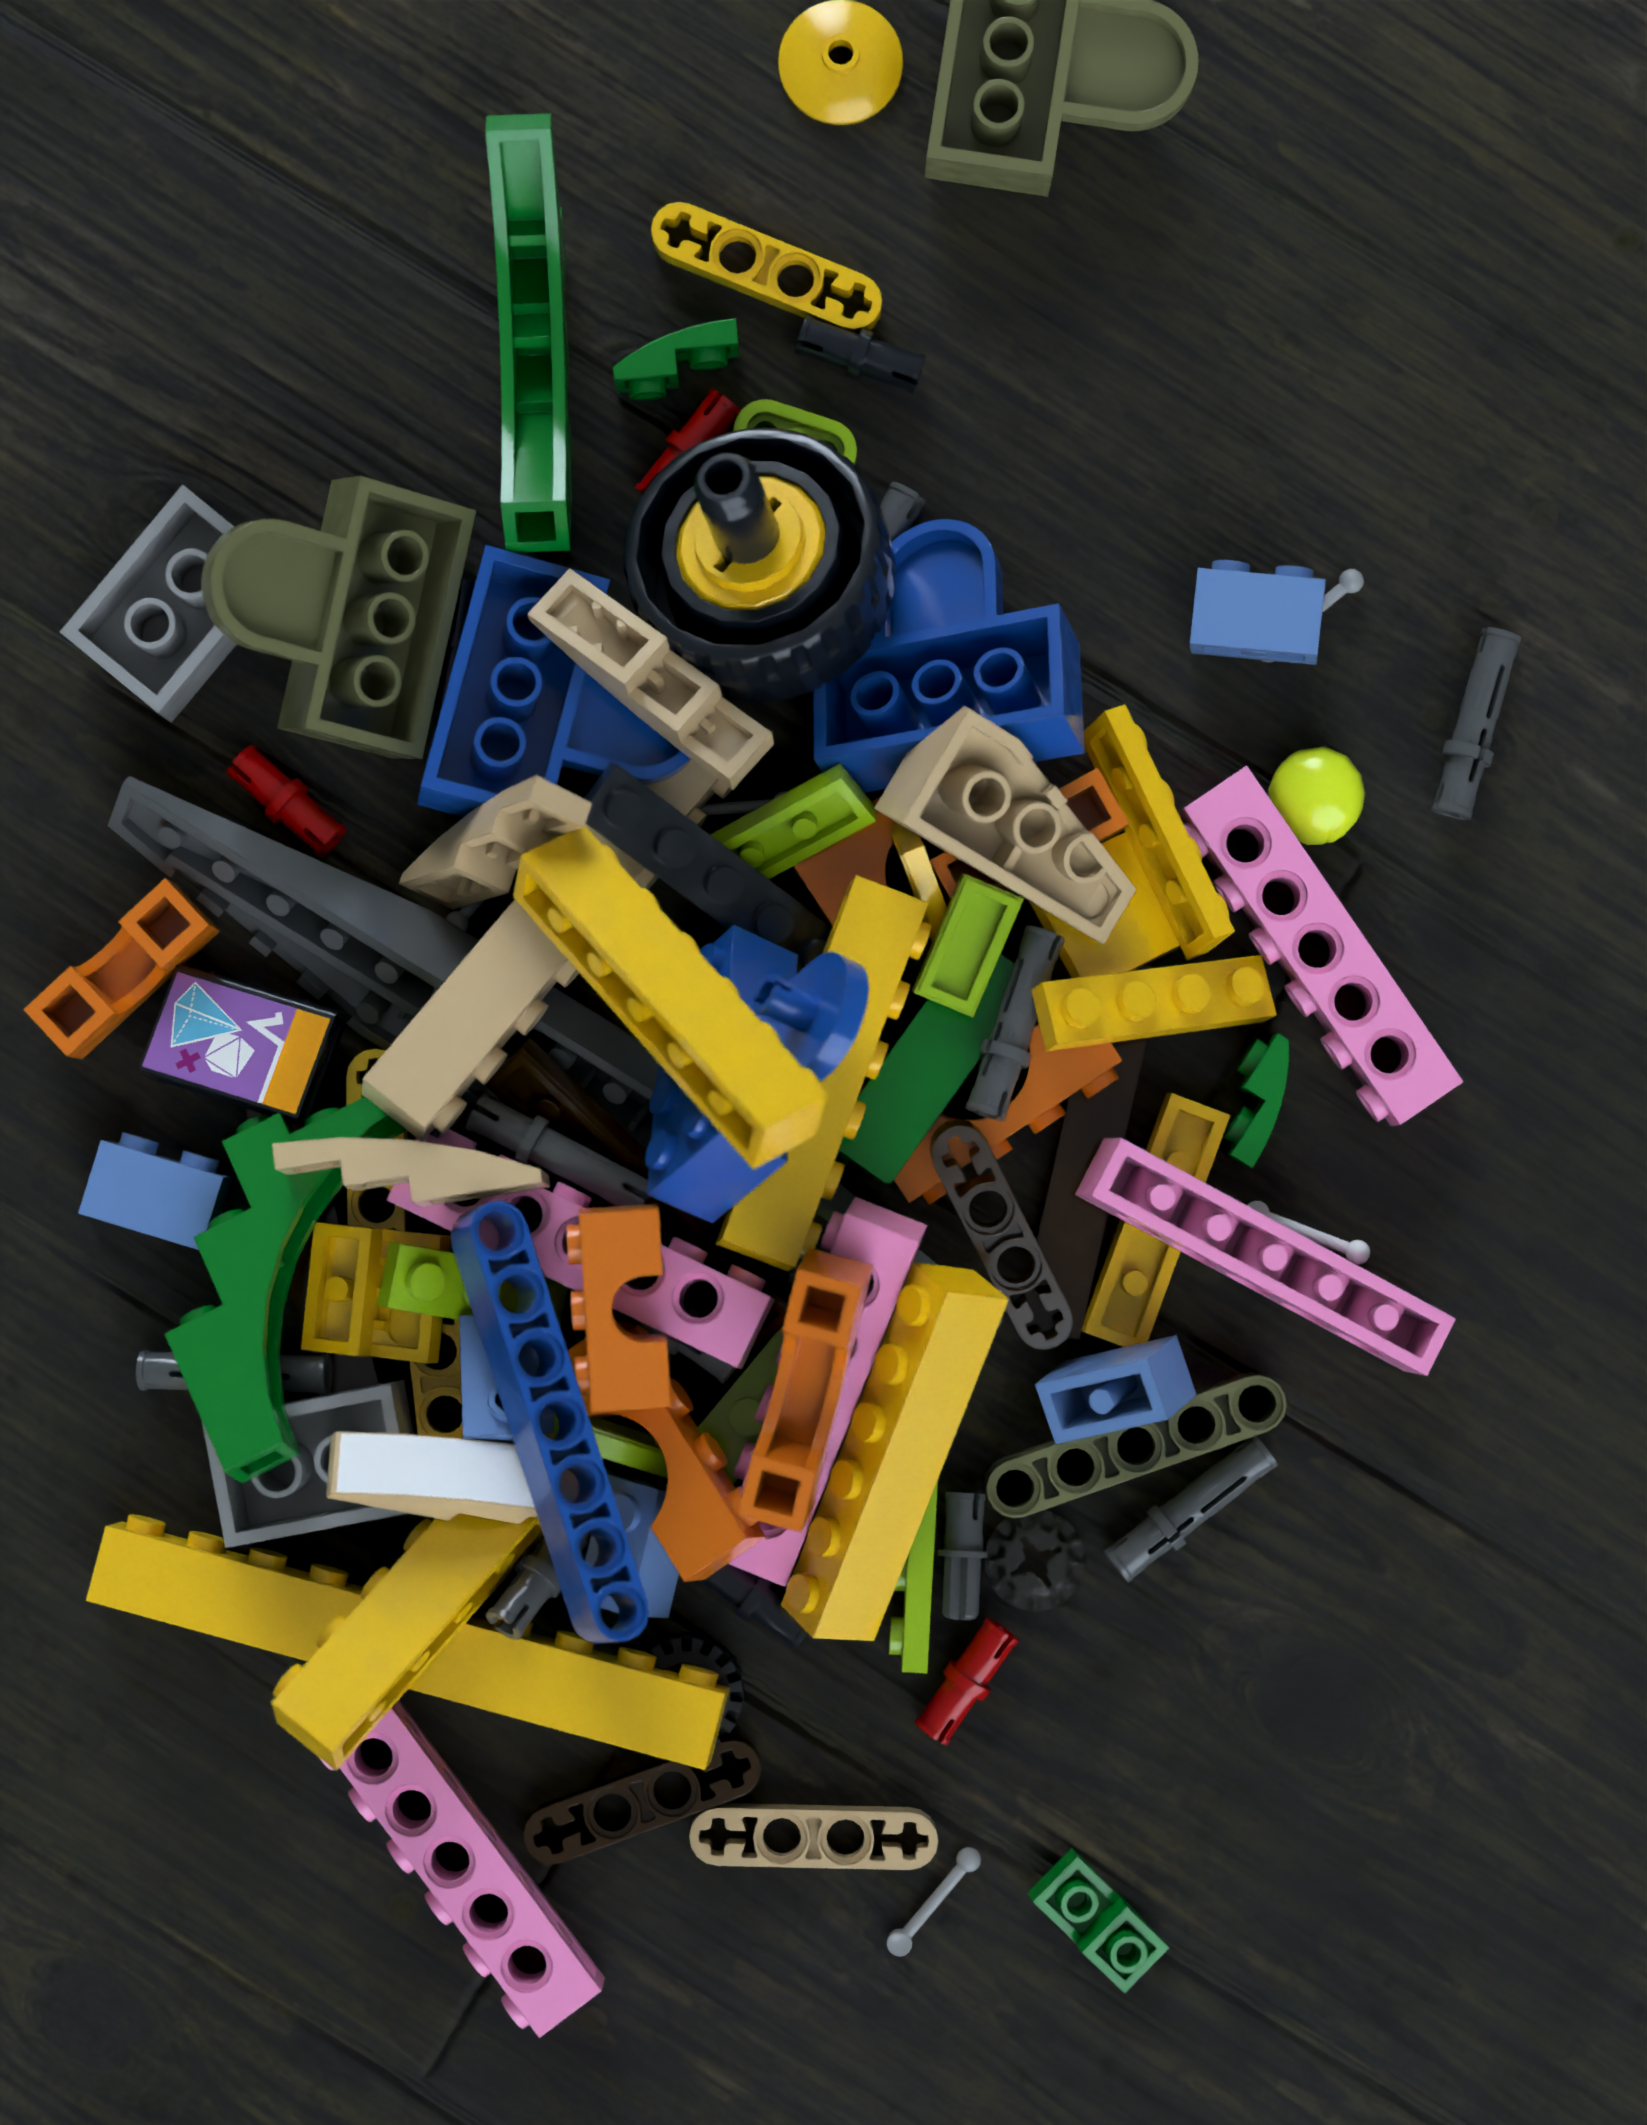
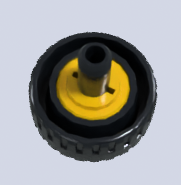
[623,428,896,703]

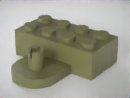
[924,0,1199,197]
[202,476,476,759]

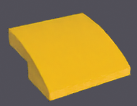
[1029,832,1181,978]
[301,1222,451,1364]

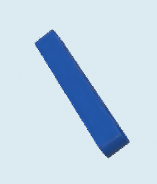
[450,1201,649,1643]

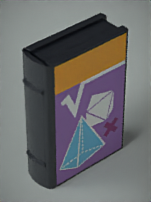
[138,964,345,1127]

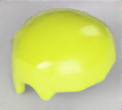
[1268,747,1365,845]

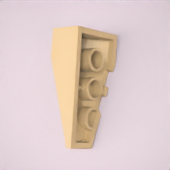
[874,706,1136,945]

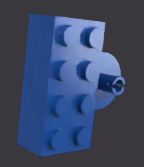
[813,519,1085,793]
[417,545,691,817]
[645,925,869,1223]

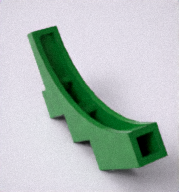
[485,113,573,553]
[165,1094,406,1483]

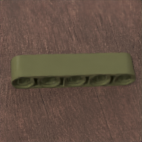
[984,1372,1287,1518]

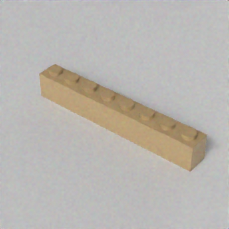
[362,759,732,1142]

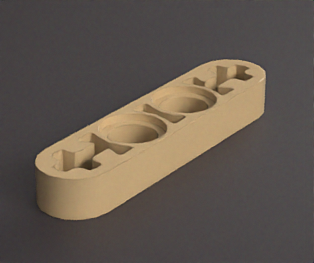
[689,1803,938,1870]

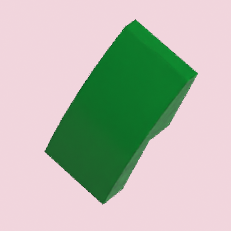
[613,318,740,401]
[1224,1033,1289,1169]
[1027,1848,1169,1993]

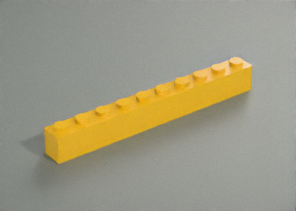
[86,1514,730,1770]

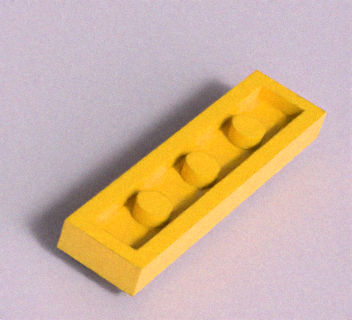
[1084,704,1235,960]
[1031,955,1277,1051]
[1081,1093,1230,1347]

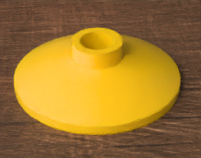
[778,0,903,125]

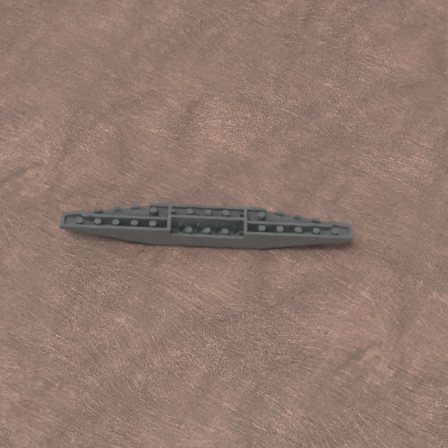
[107,776,1003,1330]

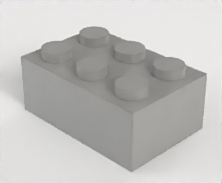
[60,485,237,723]
[202,1379,414,1548]

